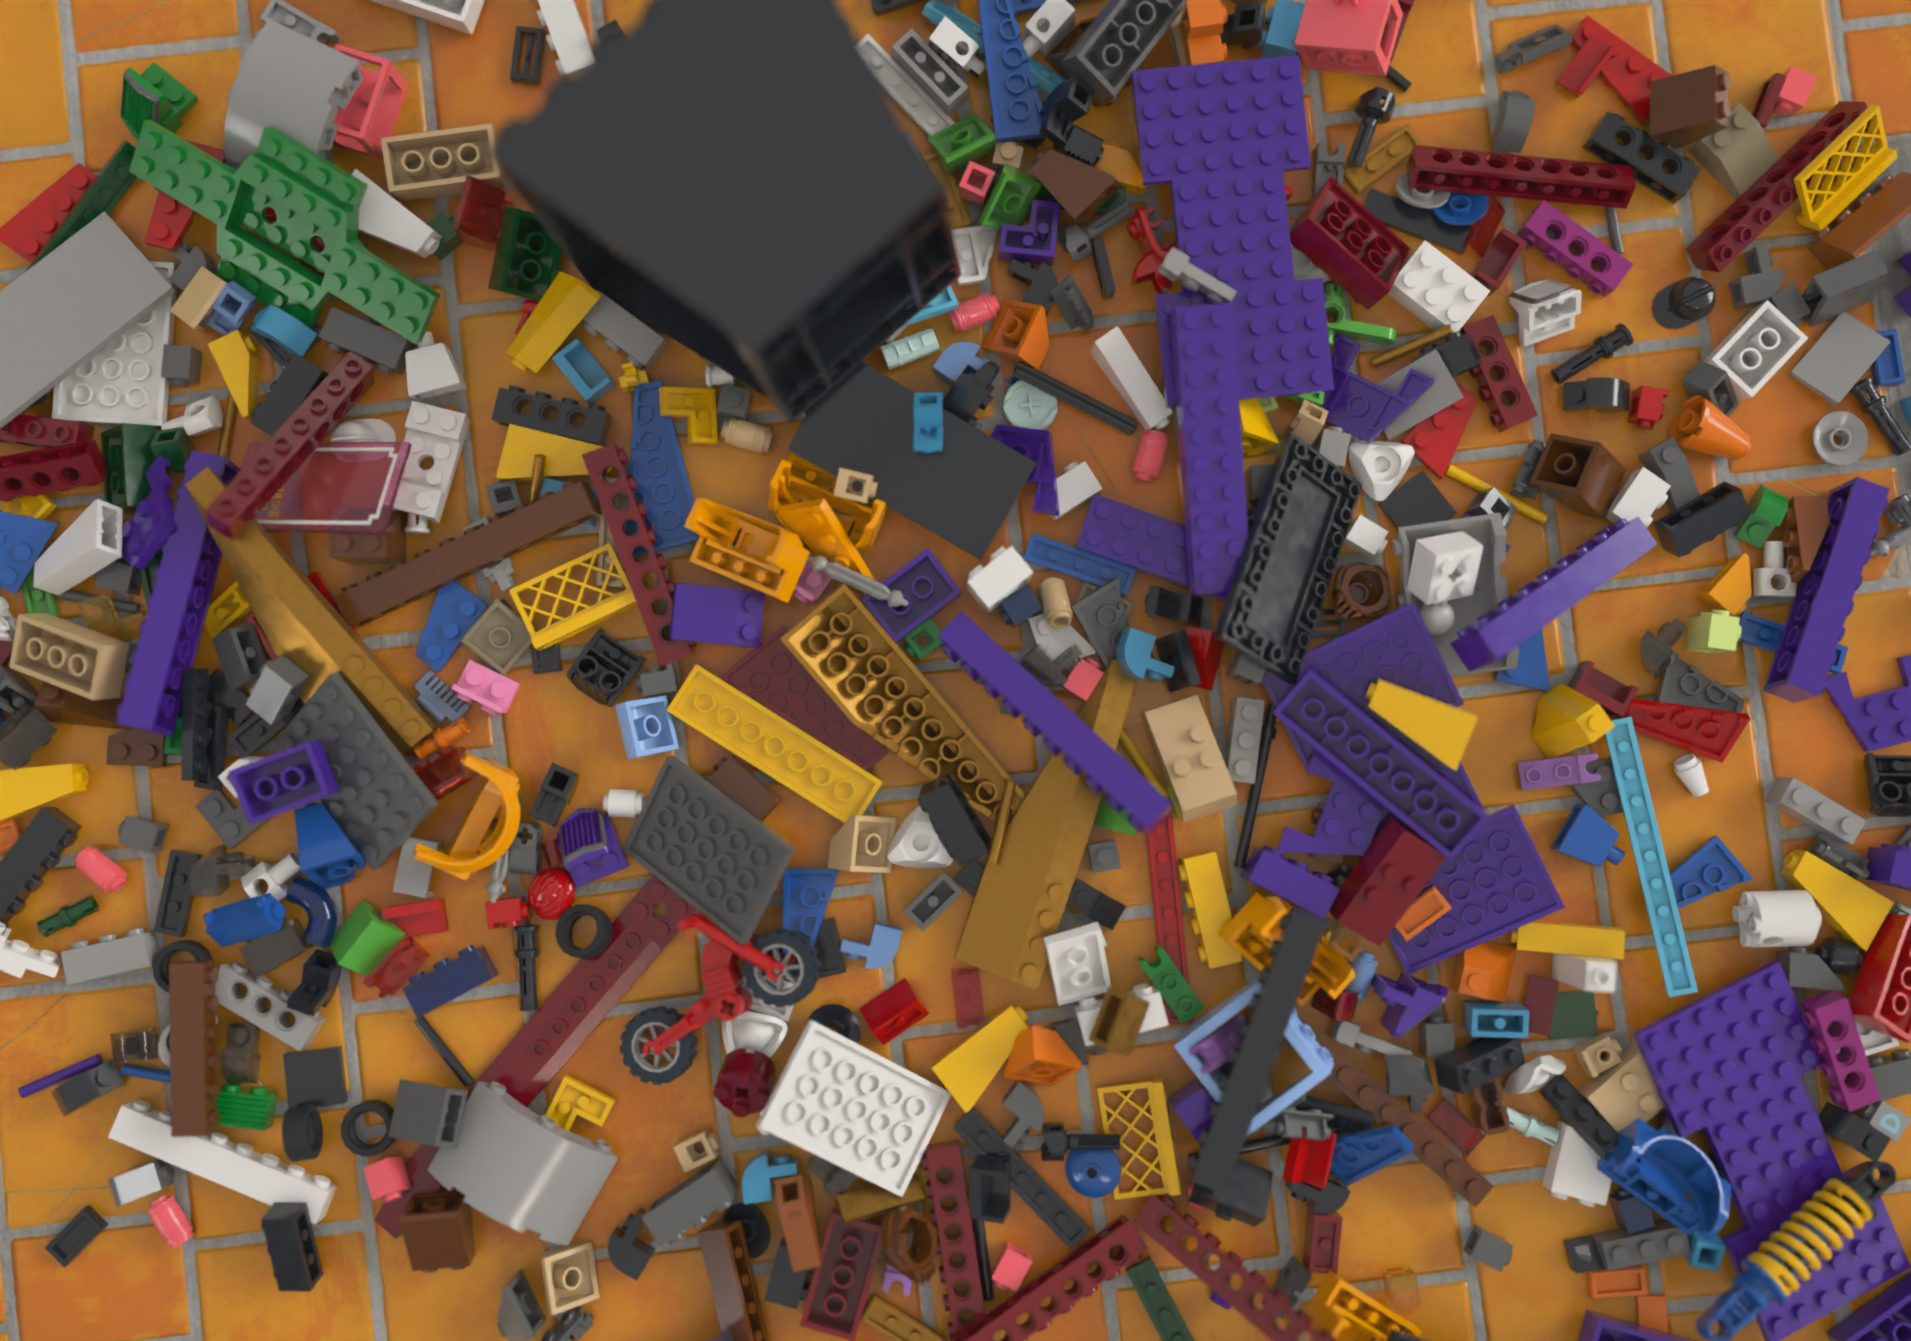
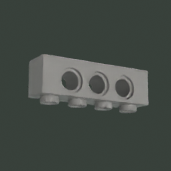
[215,961,327,1051]

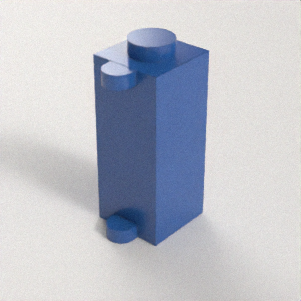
[203,893,286,947]

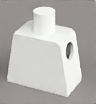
[1022,0,1075,59]
[405,332,467,401]

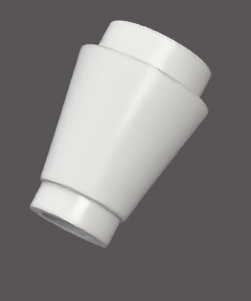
[1673,754,1709,797]

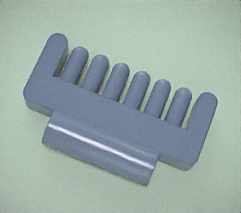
[415,671,471,724]

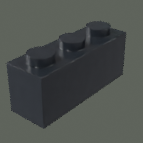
[250,353,329,436]
[1654,481,1750,558]
[918,772,991,866]
[1434,1037,1525,1094]
[261,1202,324,1292]

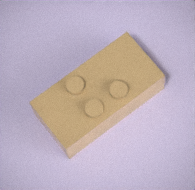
[381,123,505,202]
[9,613,130,700]
[1145,695,1237,823]
[1578,1041,1664,1133]

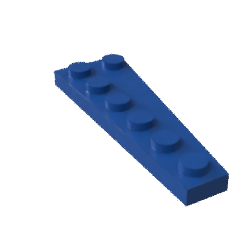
[977,0,1046,143]

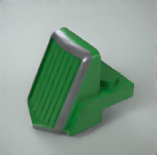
[120,63,199,139]

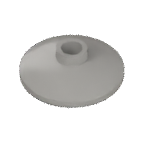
[1395,173,1450,208]
[1812,411,1868,466]

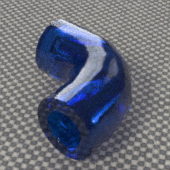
[286,875,338,948]

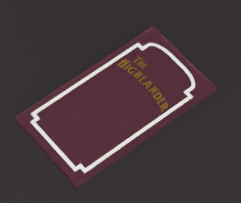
[240,442,412,534]

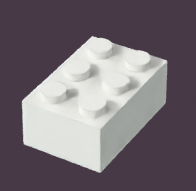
[1387,240,1490,333]
[1703,300,1808,404]
[967,546,1033,615]
[1074,982,1168,1046]

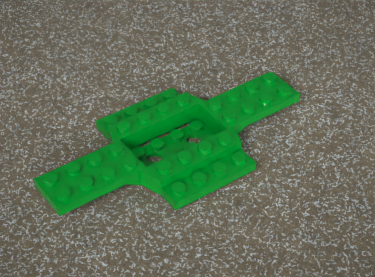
[129,120,441,344]

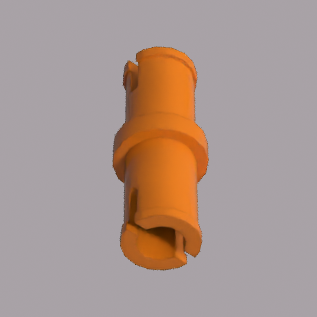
[413,717,471,760]

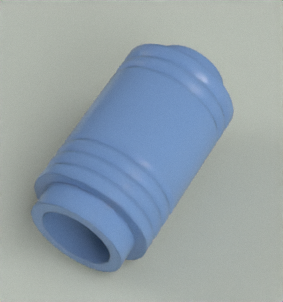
[1345,949,1378,1004]

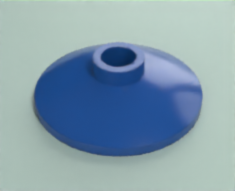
[1432,192,1488,225]
[1066,1150,1121,1198]

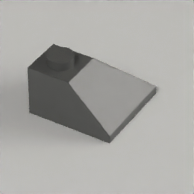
[497,1269,546,1341]

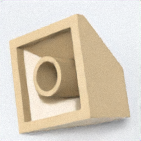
[828,815,896,873]

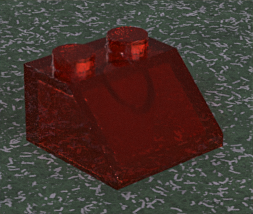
[453,175,514,251]
[414,745,480,801]

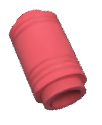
[948,292,1001,332]
[1131,430,1168,483]
[74,846,127,894]
[147,1194,194,1248]

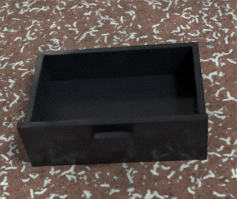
[1188,1159,1273,1227]

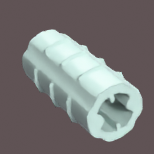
[880,328,940,370]

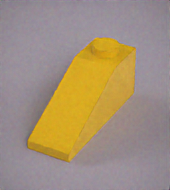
[208,329,260,421]
[204,581,252,638]

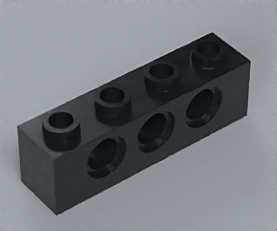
[1582,111,1701,204]
[492,385,612,447]

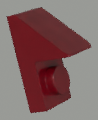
[1311,987,1359,1021]

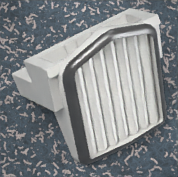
[1509,279,1582,347]

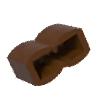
[1466,1078,1509,1135]

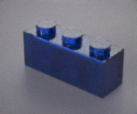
[402,945,499,1018]

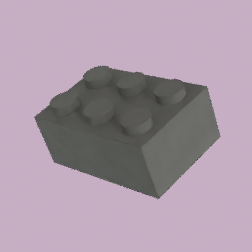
[641,1157,738,1246]

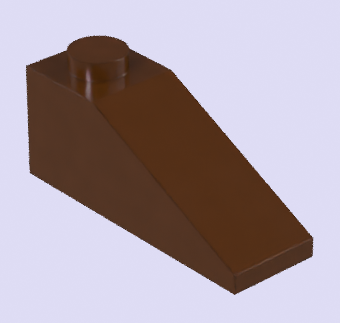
[34,681,130,730]

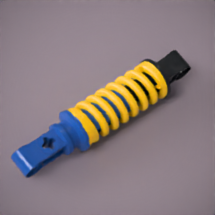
[1696,1161,1896,1341]

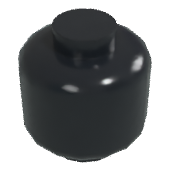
[1815,937,1863,976]

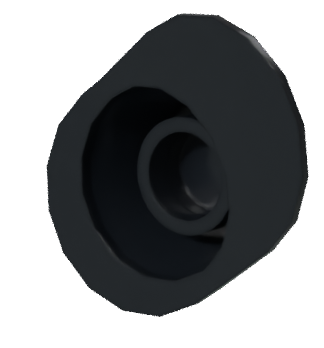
[1652,276,1716,329]

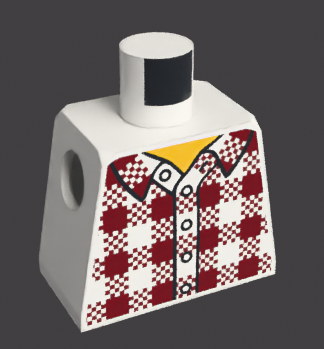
[927,16,986,78]

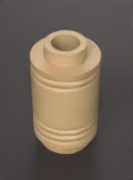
[721,417,774,454]
[1038,577,1073,629]

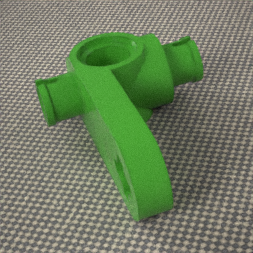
[1324,283,1396,347]

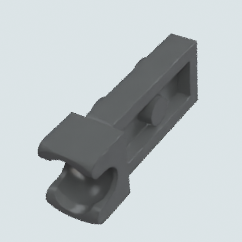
[1313,142,1346,198]

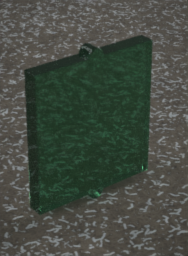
[1548,990,1599,1040]

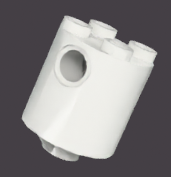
[1732,890,1822,947]

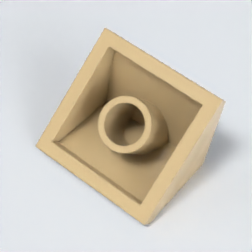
[170,266,228,333]
[541,1242,600,1316]

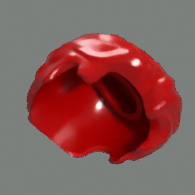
[528,867,576,920]

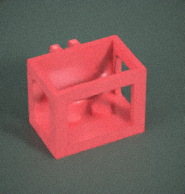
[1294,0,1403,76]
[333,44,409,161]

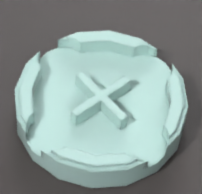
[1003,380,1058,430]

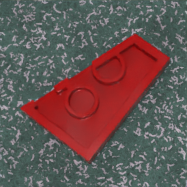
[1400,382,1478,480]

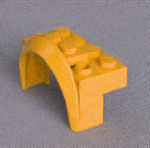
[768,454,889,551]
[684,498,810,603]
[413,751,520,881]
[1220,892,1356,1007]
[1305,1271,1422,1341]

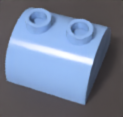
[615,695,679,760]

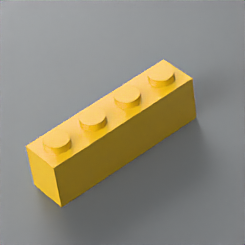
[1177,850,1242,969]

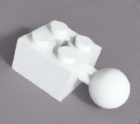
[1407,531,1483,635]

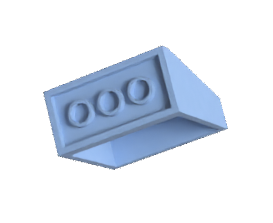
[1174,976,1334,1136]

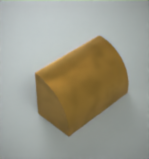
[1089,987,1150,1056]

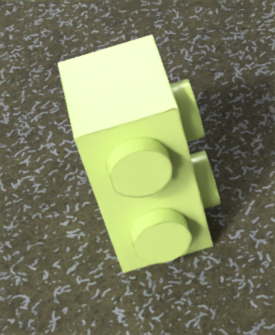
[1686,610,1741,654]

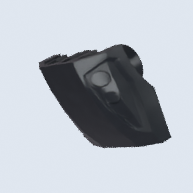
[566,628,646,707]
[1864,753,1911,817]

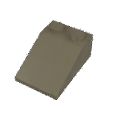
[1688,103,1779,200]

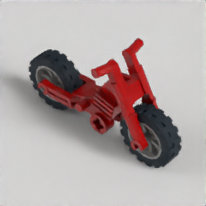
[620,912,821,1085]

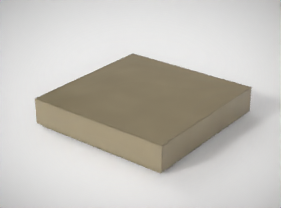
[460,598,537,676]

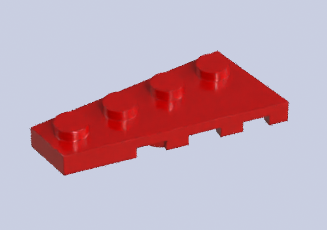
[1571,15,1672,125]
[144,140,226,252]
[0,163,97,263]
[1617,698,1750,763]

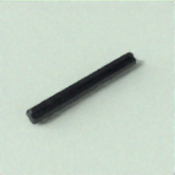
[1013,361,1138,435]

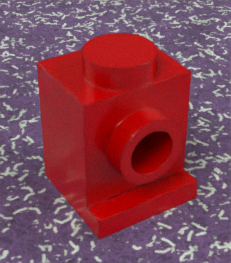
[1627,385,1670,430]
[485,896,531,930]

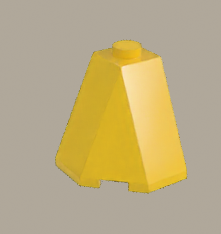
[1239,399,1279,457]
[1531,683,1615,759]

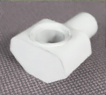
[161,396,224,436]
[1753,541,1796,598]
[240,852,300,901]

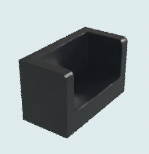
[970,1154,1011,1223]

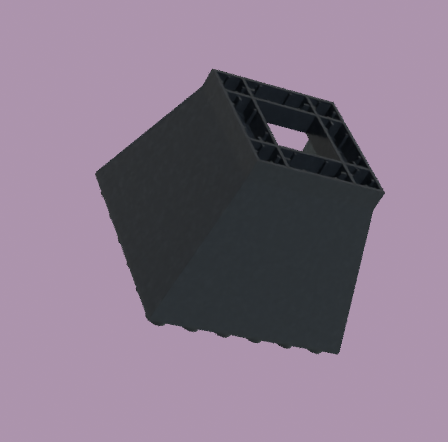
[486,0,962,423]

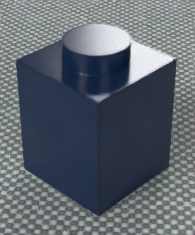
[998,585,1043,628]
[1608,1187,1655,1235]

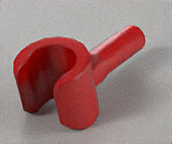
[515,299,539,335]

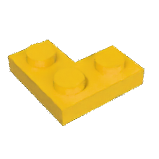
[659,387,718,445]
[545,1075,616,1131]

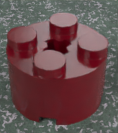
[713,1049,776,1118]

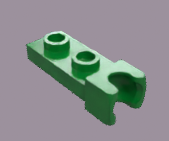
[1137,944,1205,1024]

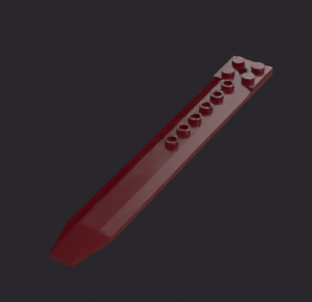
[375,875,697,1239]

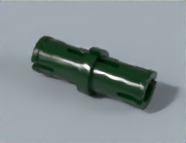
[37,895,99,937]

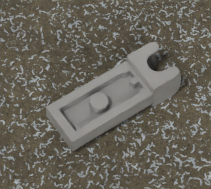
[260,0,341,44]
[1158,247,1237,304]
[1330,1020,1413,1059]

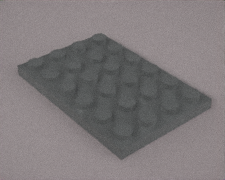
[276,672,439,870]
[623,756,796,945]

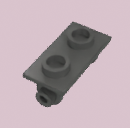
[1049,274,1094,331]
[1510,439,1545,500]
[1807,832,1870,880]
[1270,1107,1334,1141]
[1262,1256,1313,1319]
[541,1305,595,1341]

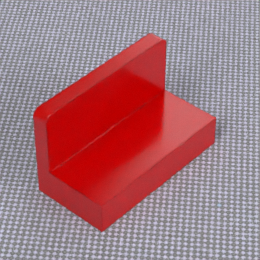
[1556,34,1618,98]
[381,898,448,938]
[860,979,929,1045]
[1282,1128,1337,1188]

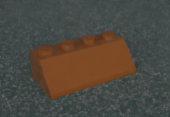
[1808,171,1911,270]

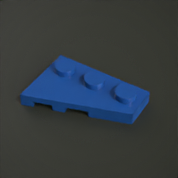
[416,582,489,672]
[1493,629,1550,692]
[1669,835,1753,908]
[782,869,840,954]
[1330,1125,1413,1187]

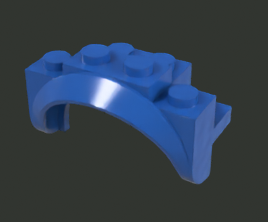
[1597,1118,1731,1240]

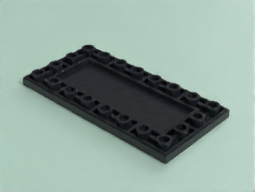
[788,362,1037,560]
[1214,432,1362,684]

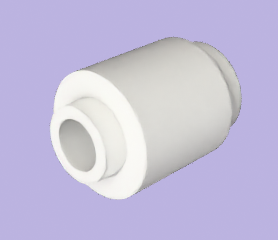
[603,789,645,818]

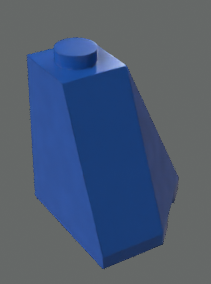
[294,803,367,890]

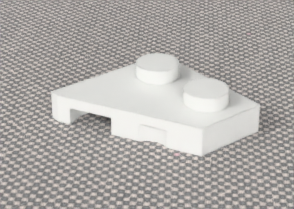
[953,225,999,287]
[1028,613,1096,671]

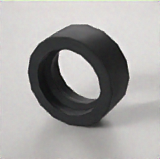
[555,904,613,959]
[153,940,213,993]
[341,1100,396,1157]
[282,1105,323,1162]

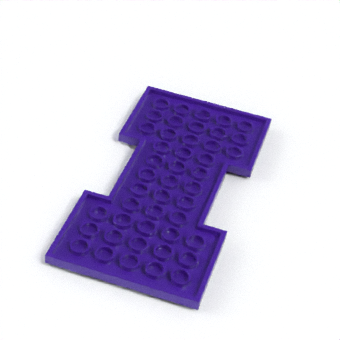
[1131,55,1334,408]
[1262,602,1565,975]
[1632,961,1911,1341]

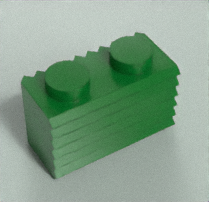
[217,1083,277,1130]

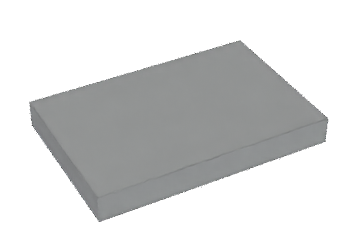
[1789,312,1891,406]
[1376,349,1464,440]

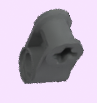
[508,820,543,875]

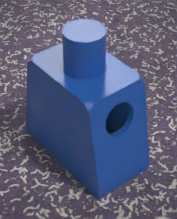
[1550,804,1625,867]

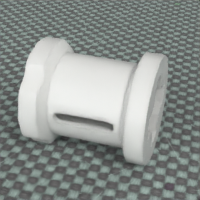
[705,363,736,388]
[405,513,430,534]

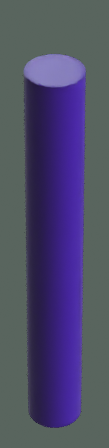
[19,1054,103,1098]

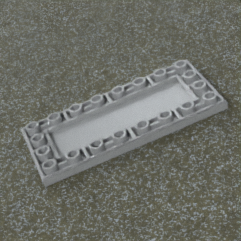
[0,211,175,429]

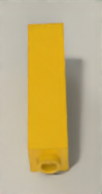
[506,271,601,373]
[496,424,612,482]
[1365,678,1478,770]
[0,763,89,823]
[1781,850,1894,951]
[1511,921,1625,959]
[932,1002,1029,1113]

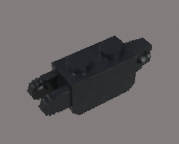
[943,361,1000,426]

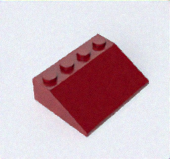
[1290,177,1411,310]

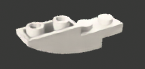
[0,922,62,978]

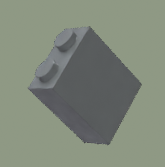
[1802,251,1889,327]
[388,1079,468,1148]

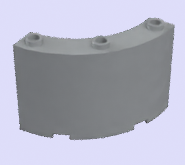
[223,20,363,168]
[1393,513,1519,677]
[427,1081,619,1246]

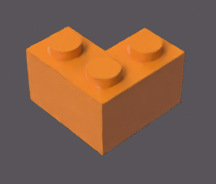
[1179,0,1228,66]

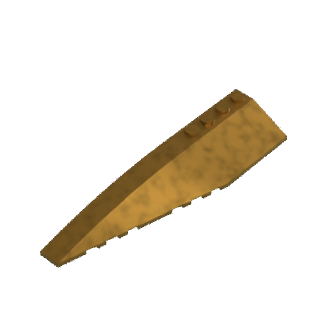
[185,466,437,755]
[780,583,1026,824]
[954,659,1135,989]

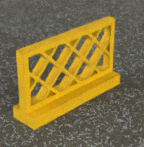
[1794,104,1898,232]
[509,543,638,651]
[1097,1077,1182,1200]

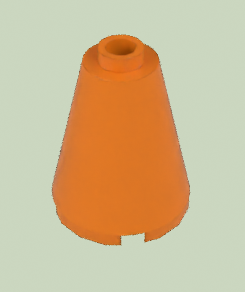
[1668,395,1751,460]

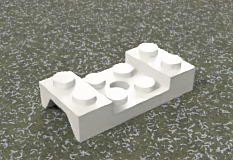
[382,401,471,523]

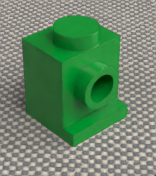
[903,617,942,660]

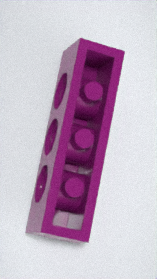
[1517,200,1633,297]
[1801,990,1881,1112]

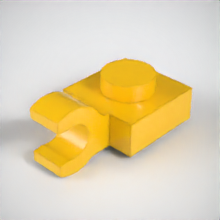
[618,361,651,393]

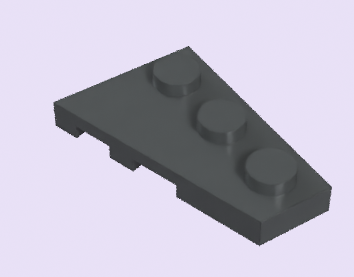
[1071,577,1127,669]
[1655,650,1744,713]

